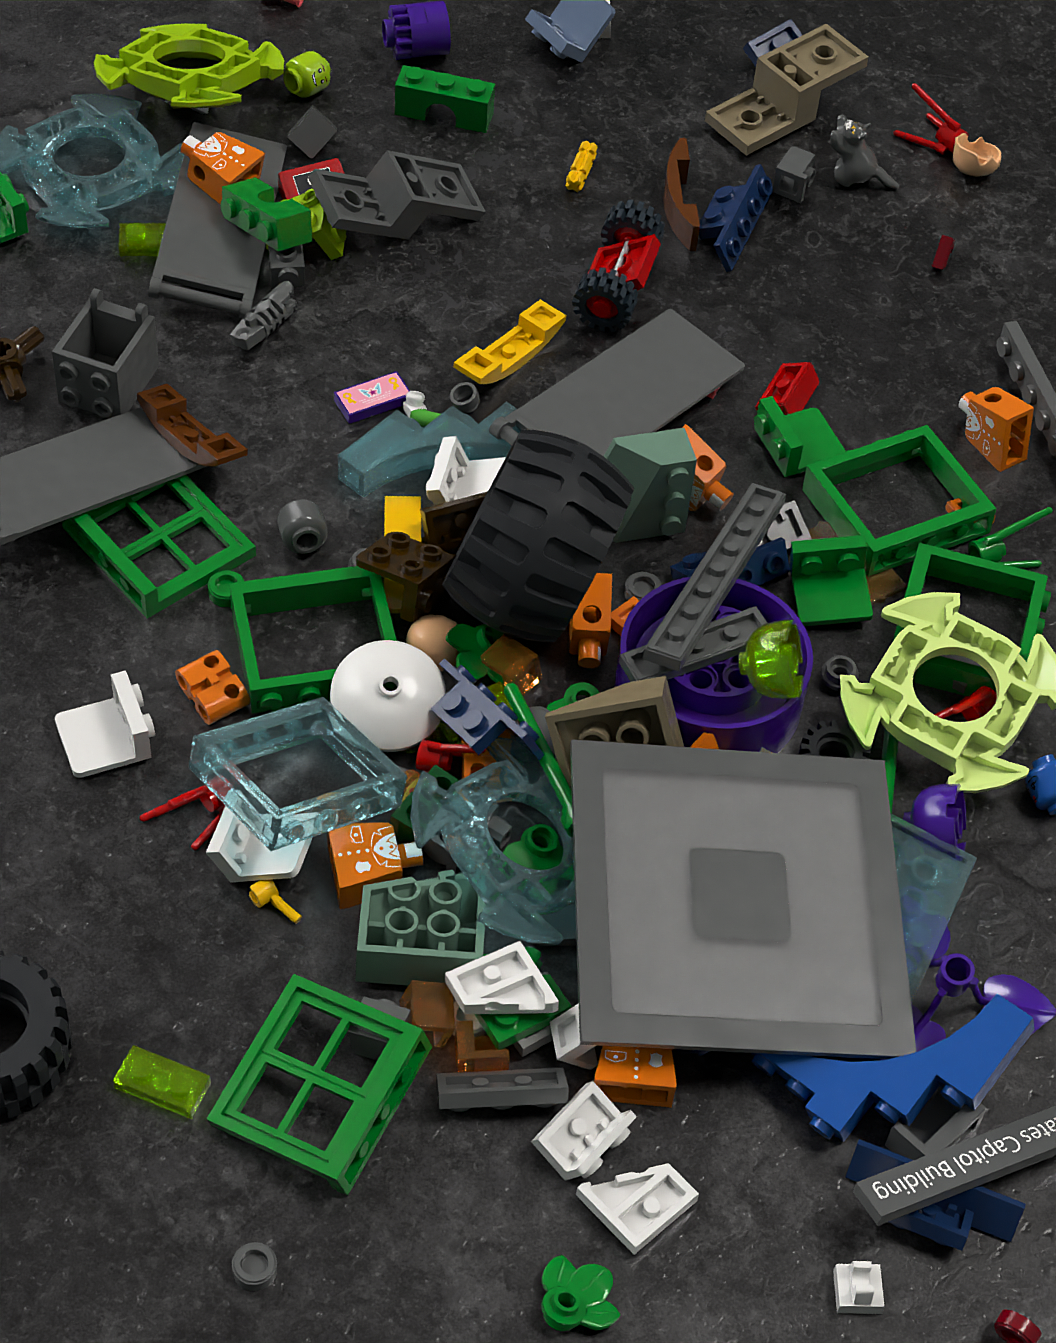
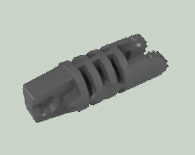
[230,281,298,350]

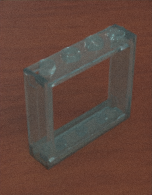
[189,697,407,851]

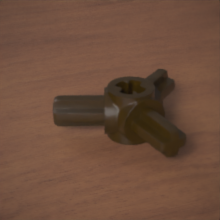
[0,326,44,403]

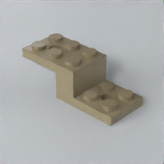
[705,24,869,155]

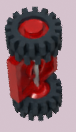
[572,200,665,332]

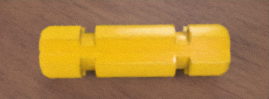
[566,141,598,192]

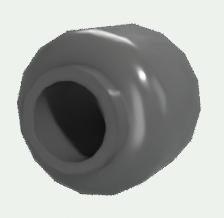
[277,499,328,554]

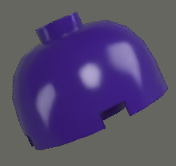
[903,784,966,863]

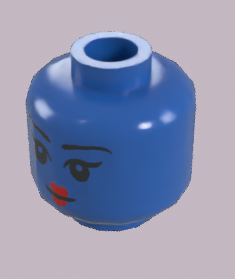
[1024,754,1056,815]

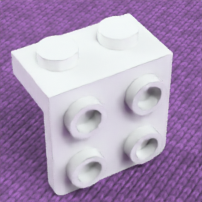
[426,436,506,505]
[55,671,155,778]
[206,788,320,882]

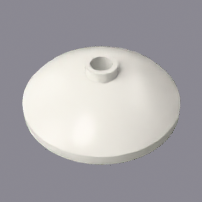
[330,640,446,752]

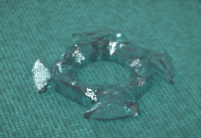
[0,93,184,228]
[410,737,575,945]

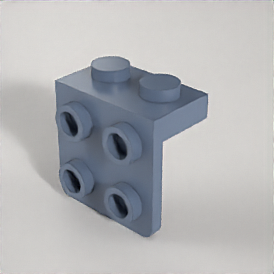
[525,0,615,62]

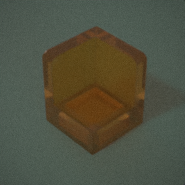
[481,633,543,696]
[399,980,456,1047]
[454,1020,510,1073]

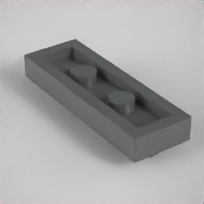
[436,1067,568,1112]

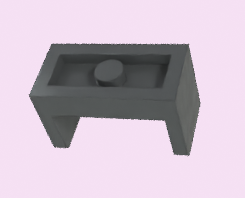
[885,1086,987,1160]

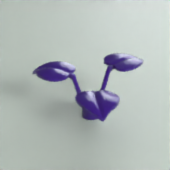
[880,895,1056,1060]

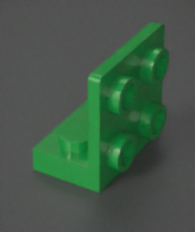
[789,535,873,627]

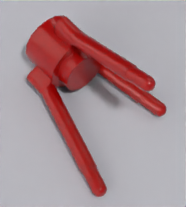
[893,83,969,155]
[934,686,997,721]
[416,739,514,801]
[139,773,239,850]

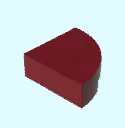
[932,235,956,270]

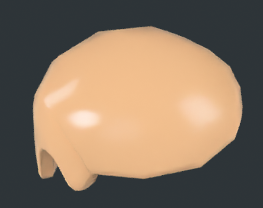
[953,133,1001,177]
[406,614,459,671]

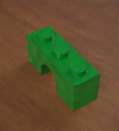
[394,65,495,133]
[220,177,312,251]

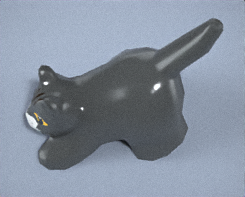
[830,115,899,190]

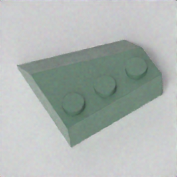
[604,428,697,543]
[355,863,488,988]

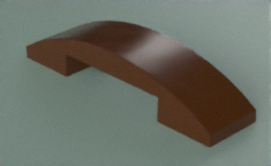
[664,138,700,251]
[137,383,248,467]

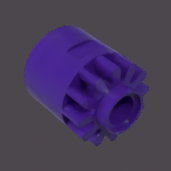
[382,0,451,60]

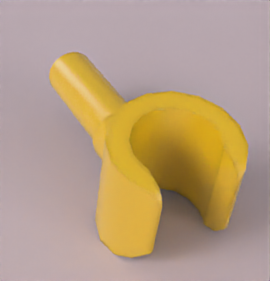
[249,880,302,924]

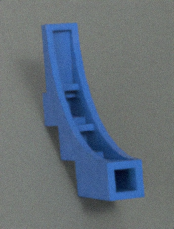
[751,993,1034,1142]

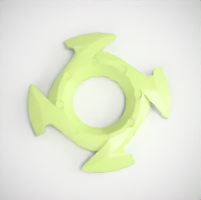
[839,592,1056,793]

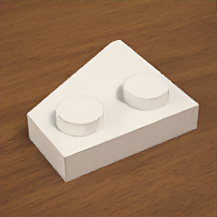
[445,941,559,1014]
[576,1163,699,1255]

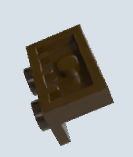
[420,491,488,554]

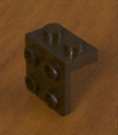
[356,532,455,623]

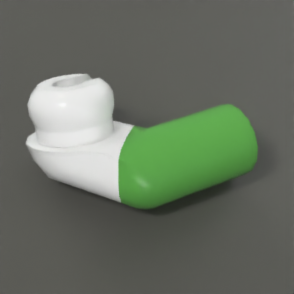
[403,391,447,432]

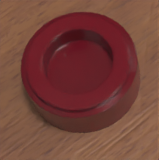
[994,1309,1042,1343]

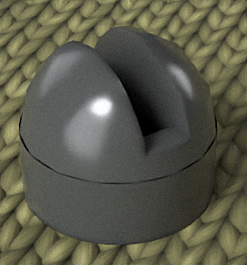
[450,382,480,413]

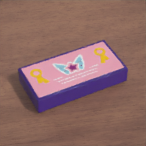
[334,371,410,424]

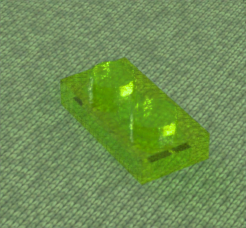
[119,223,166,256]
[113,1045,211,1119]

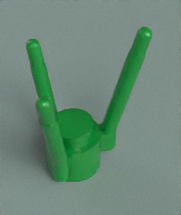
[968,507,1053,569]

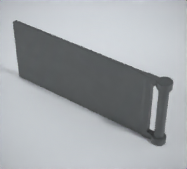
[148,122,287,319]
[489,309,745,456]
[0,407,207,546]

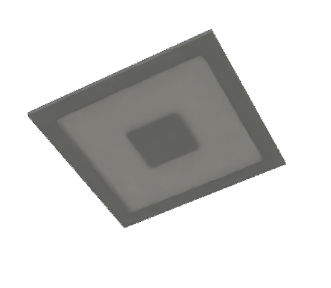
[570,740,916,1059]

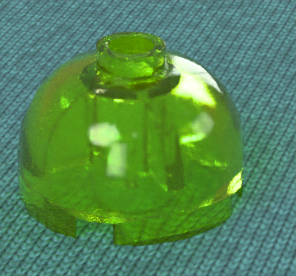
[739,620,803,699]

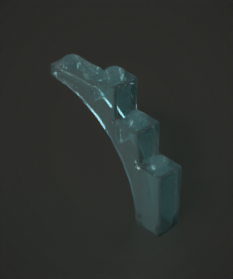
[338,402,521,497]

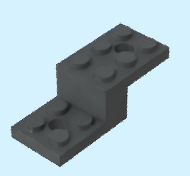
[308,150,486,240]

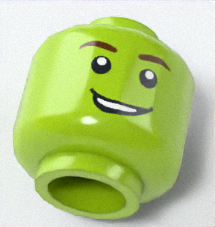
[283,51,331,98]

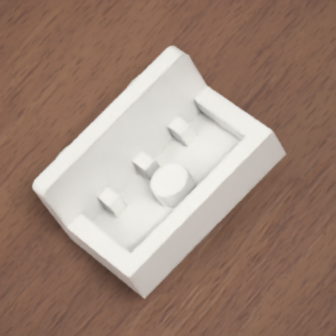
[531,1081,637,1180]

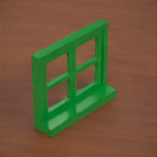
[62,475,256,619]
[207,974,432,1196]

